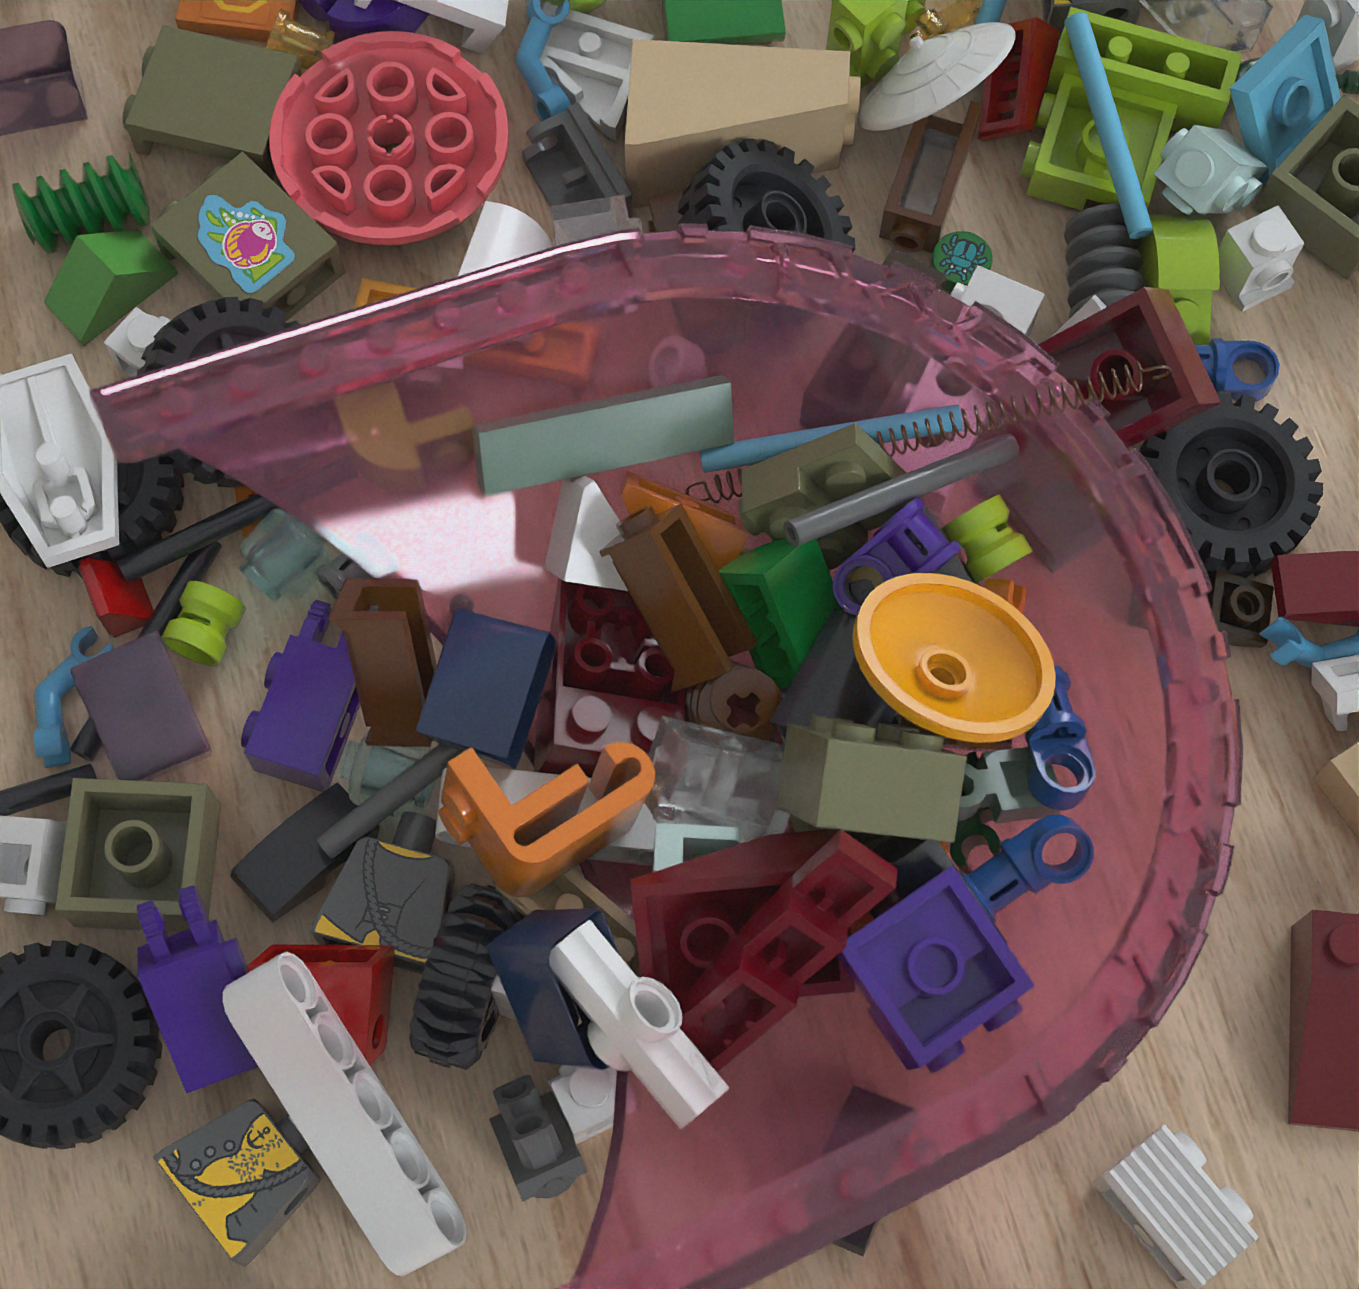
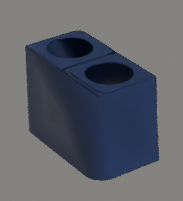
[415,608,556,770]
[486,908,621,1070]

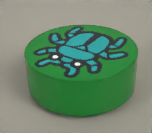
[931,231,993,292]

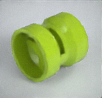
[942,494,1033,584]
[160,581,246,667]

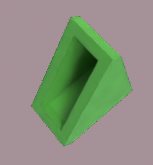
[44,230,178,346]

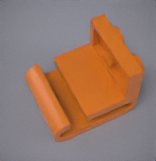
[438,742,655,897]

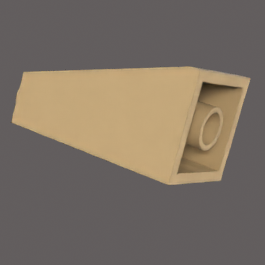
[625,39,860,208]

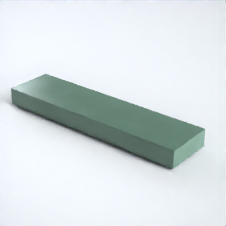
[472,375,734,496]

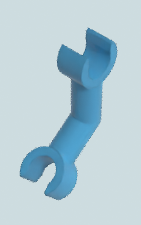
[515,0,571,121]
[1259,617,1359,670]
[34,626,118,768]

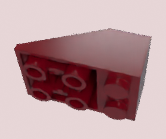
[534,578,685,786]

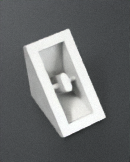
[544,475,628,591]

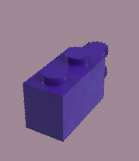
[241,600,360,792]
[136,885,258,1094]

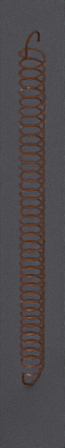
[685,361,1171,504]

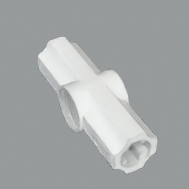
[549,920,729,1130]

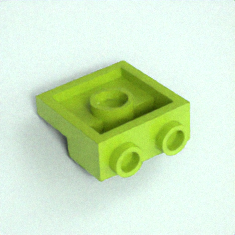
[826,0,926,90]
[1020,72,1178,211]

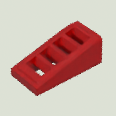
[977,16,1060,142]

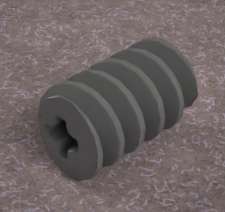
[1064,203,1145,319]

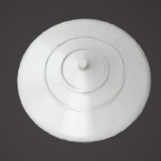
[858,22,1016,131]

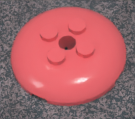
[269,31,509,246]

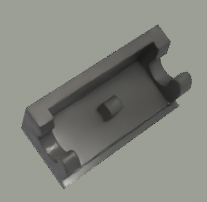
[522,102,633,251]

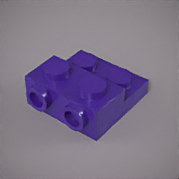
[837,866,1035,1074]

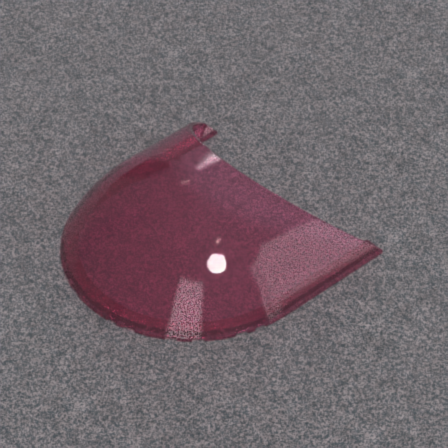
[89,224,1243,1289]

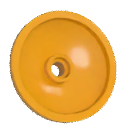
[852,573,1056,743]

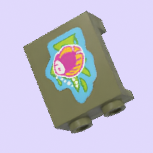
[150,152,345,322]

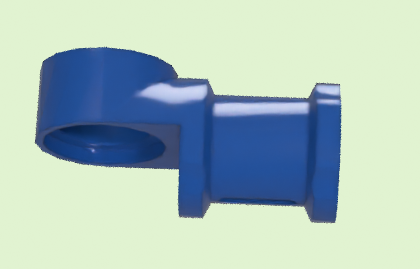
[1195,338,1280,402]
[1025,666,1096,811]
[959,814,1094,923]

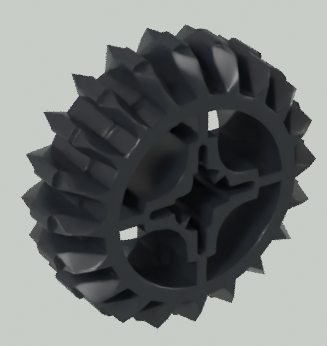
[409,883,524,1070]

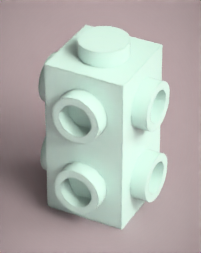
[1154,125,1269,215]

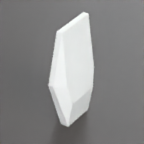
[0,353,119,568]

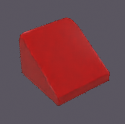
[78,557,154,638]

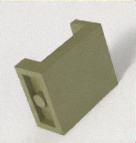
[123,25,302,180]

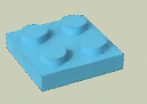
[1230,15,1341,184]

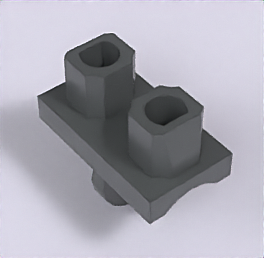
[489,1075,588,1201]

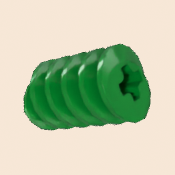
[12,151,150,254]

